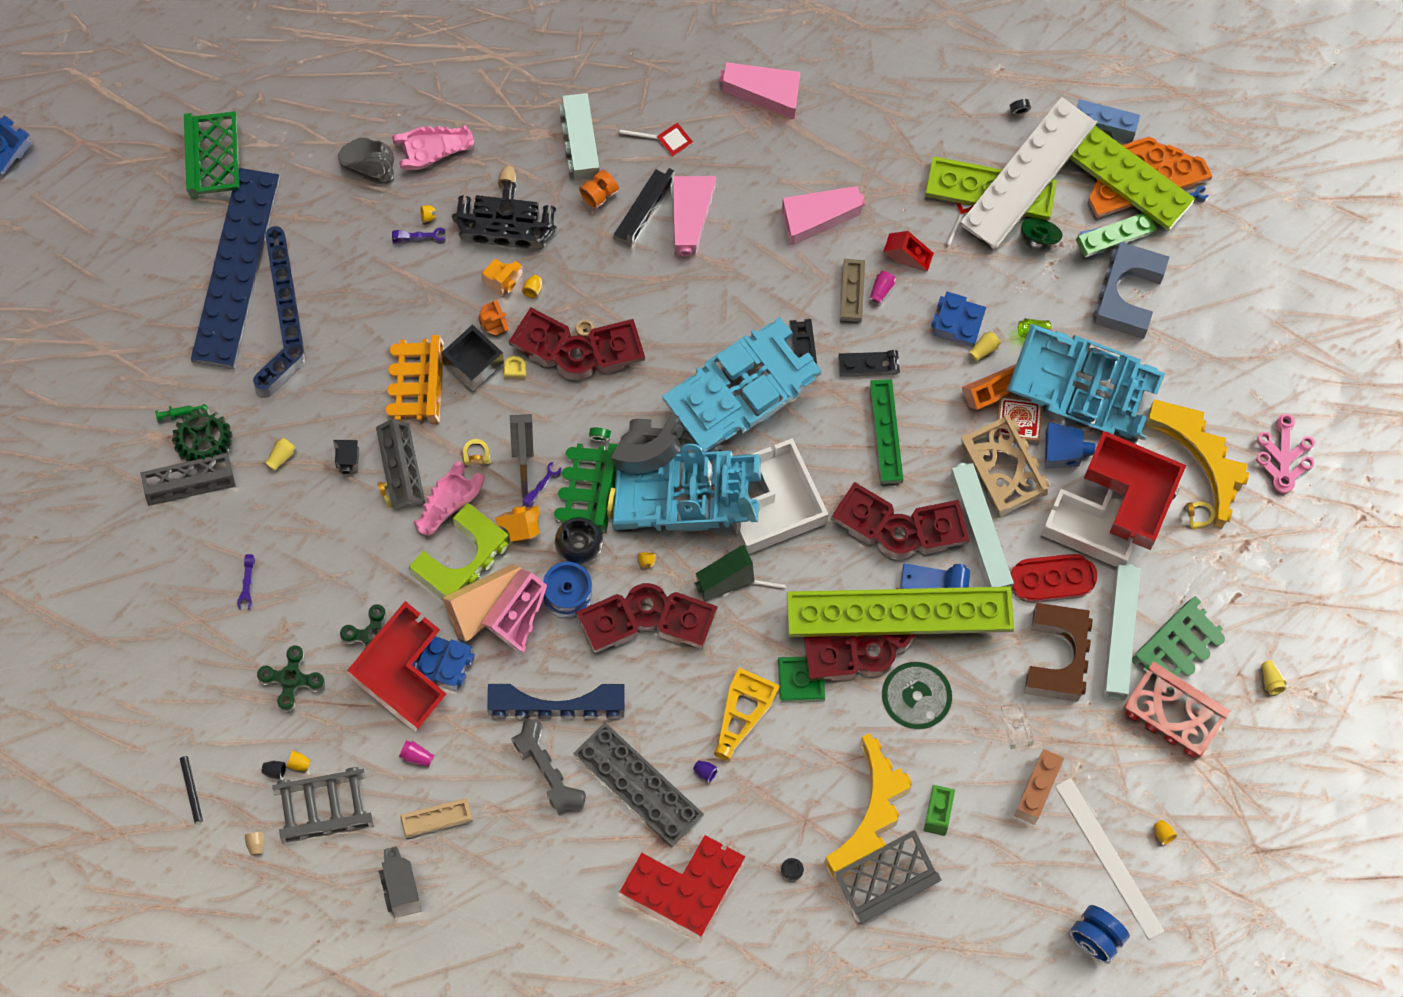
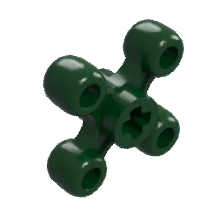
[340,604,386,647]
[257,645,325,712]

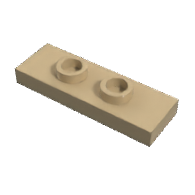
[400,798,473,839]

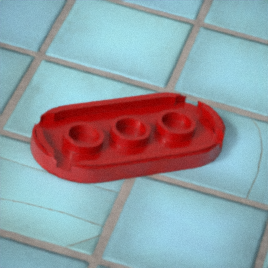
[1010,554,1098,603]

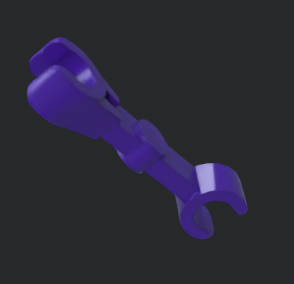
[392,228,446,244]
[522,462,562,508]
[237,554,255,610]

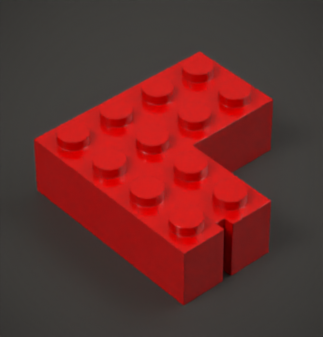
[1084,431,1186,550]
[344,601,446,732]
[619,835,746,943]

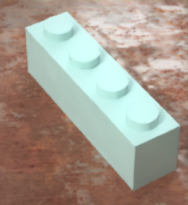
[559,93,599,180]

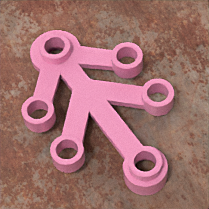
[1256,414,1315,493]

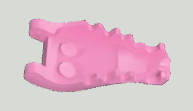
[392,125,474,170]
[414,461,485,536]

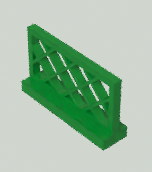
[184,111,240,199]

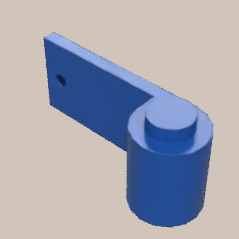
[901,563,970,589]

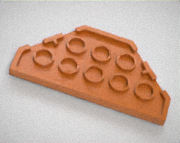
[1088,136,1213,219]

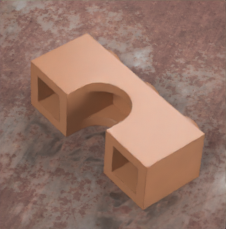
[1014,749,1064,825]

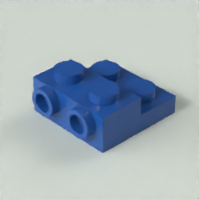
[0,115,32,174]
[931,291,986,347]
[416,636,475,692]

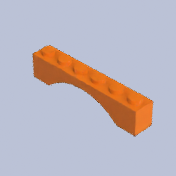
[962,344,1067,410]

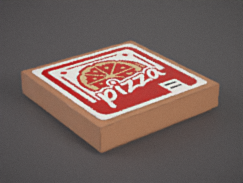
[996,396,1043,444]

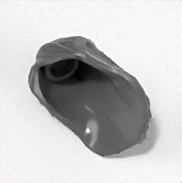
[338,138,394,182]

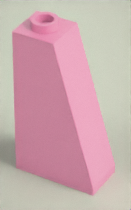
[719,62,800,119]
[672,176,716,257]
[782,186,865,245]

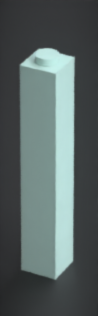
[950,463,1014,589]
[1102,564,1141,701]

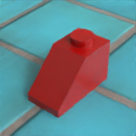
[883,231,934,271]

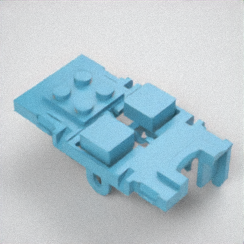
[662,317,821,452]
[1006,324,1165,440]
[612,444,761,531]

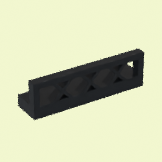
[613,168,675,248]

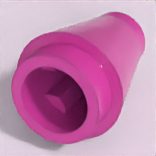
[869,271,896,304]
[399,740,434,767]

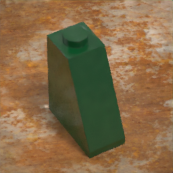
[694,545,755,601]

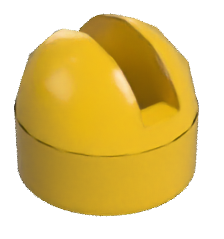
[420,205,436,223]
[638,552,656,569]

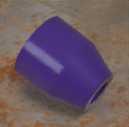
[693,760,718,783]

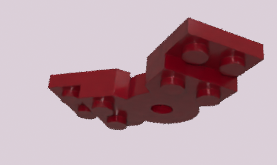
[509,307,645,380]
[831,482,970,560]
[576,583,718,653]
[804,588,918,682]

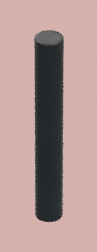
[179,756,203,824]

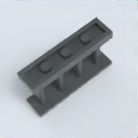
[272,767,374,844]

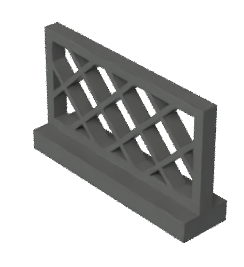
[510,414,534,498]
[833,830,942,923]

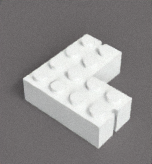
[731,438,829,554]
[1041,489,1134,567]

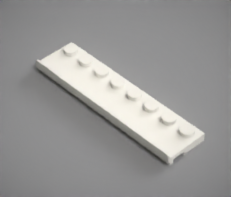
[960,97,1098,249]

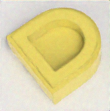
[504,356,526,379]

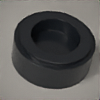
[1009,99,1031,115]

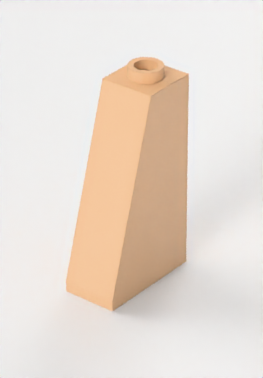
[442,564,524,641]

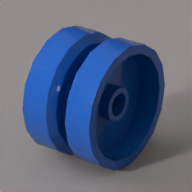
[543,561,592,619]
[1069,905,1130,964]

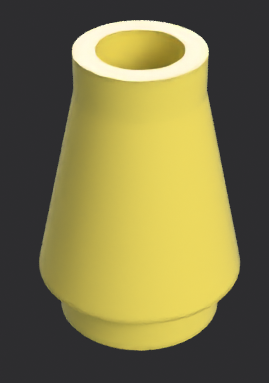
[969,331,1001,362]
[265,437,296,471]
[1261,660,1287,695]

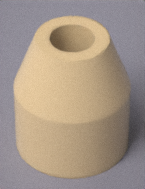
[498,166,516,189]
[245,832,265,855]

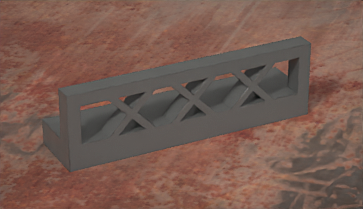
[376,419,425,509]
[140,453,236,506]

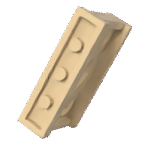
[961,415,1050,518]

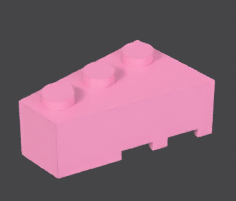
[481,569,547,653]

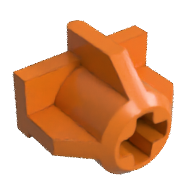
[478,300,509,336]

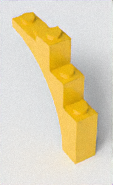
[1146,399,1249,529]
[824,733,912,882]

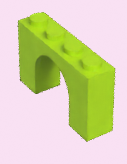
[409,503,509,600]

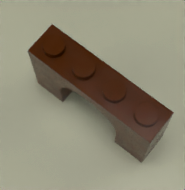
[1025,603,1093,702]

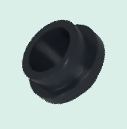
[781,858,804,881]

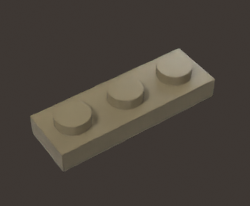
[840,259,865,322]

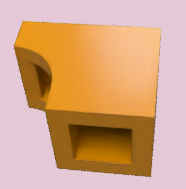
[482,258,523,297]
[495,505,540,542]

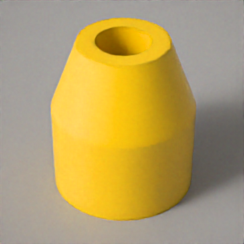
[522,275,542,298]
[286,750,311,771]
[1154,820,1178,845]

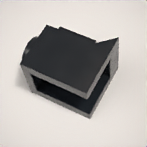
[333,440,359,475]

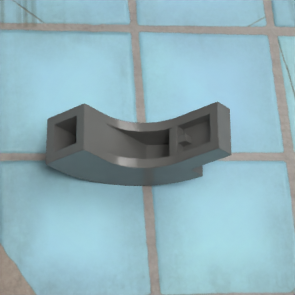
[611,414,683,473]

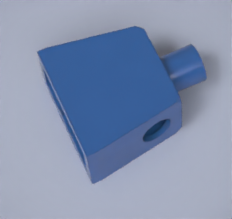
[1045,422,1096,469]

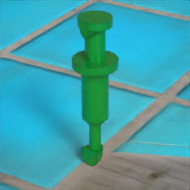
[155,404,208,421]

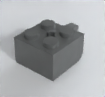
[379,846,422,918]

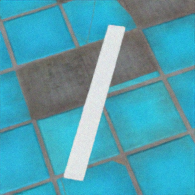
[1056,778,1164,939]

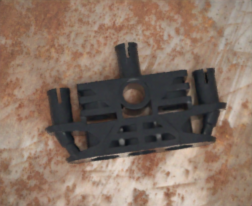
[452,181,558,250]

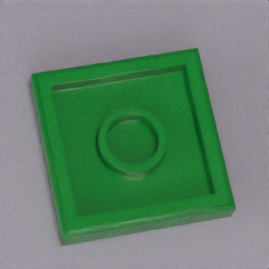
[778,657,825,703]

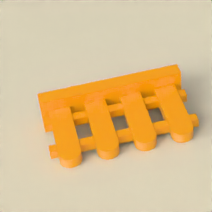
[385,335,444,424]

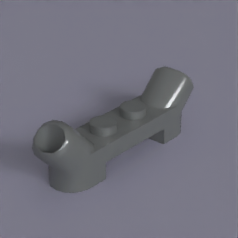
[620,419,723,452]
[511,719,586,814]

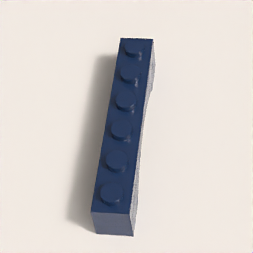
[487,684,625,720]

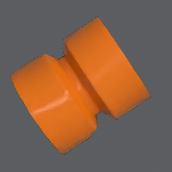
[579,169,619,209]

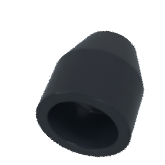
[261,760,286,780]

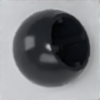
[554,517,603,565]

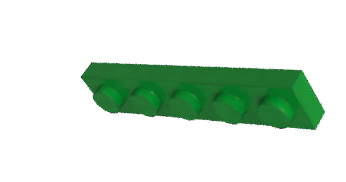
[870,379,904,484]

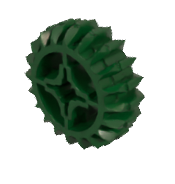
[172,409,233,462]

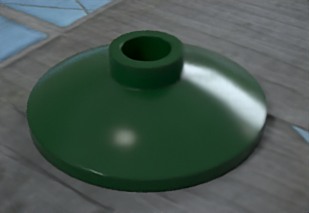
[1021,218,1063,244]

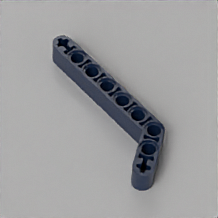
[253,226,306,398]

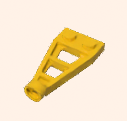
[714,667,780,761]

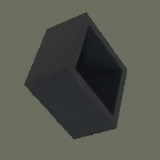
[441,324,504,391]

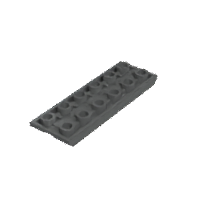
[573,722,704,847]

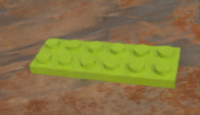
[1069,126,1195,231]
[925,156,1057,221]

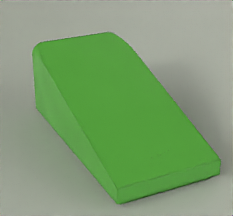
[924,785,955,836]

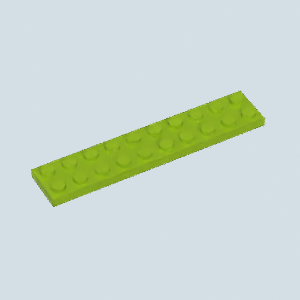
[786,587,1014,637]

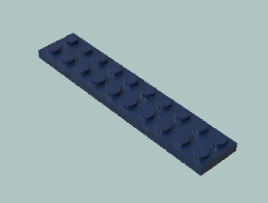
[191,168,280,369]

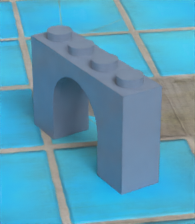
[1093,241,1169,339]

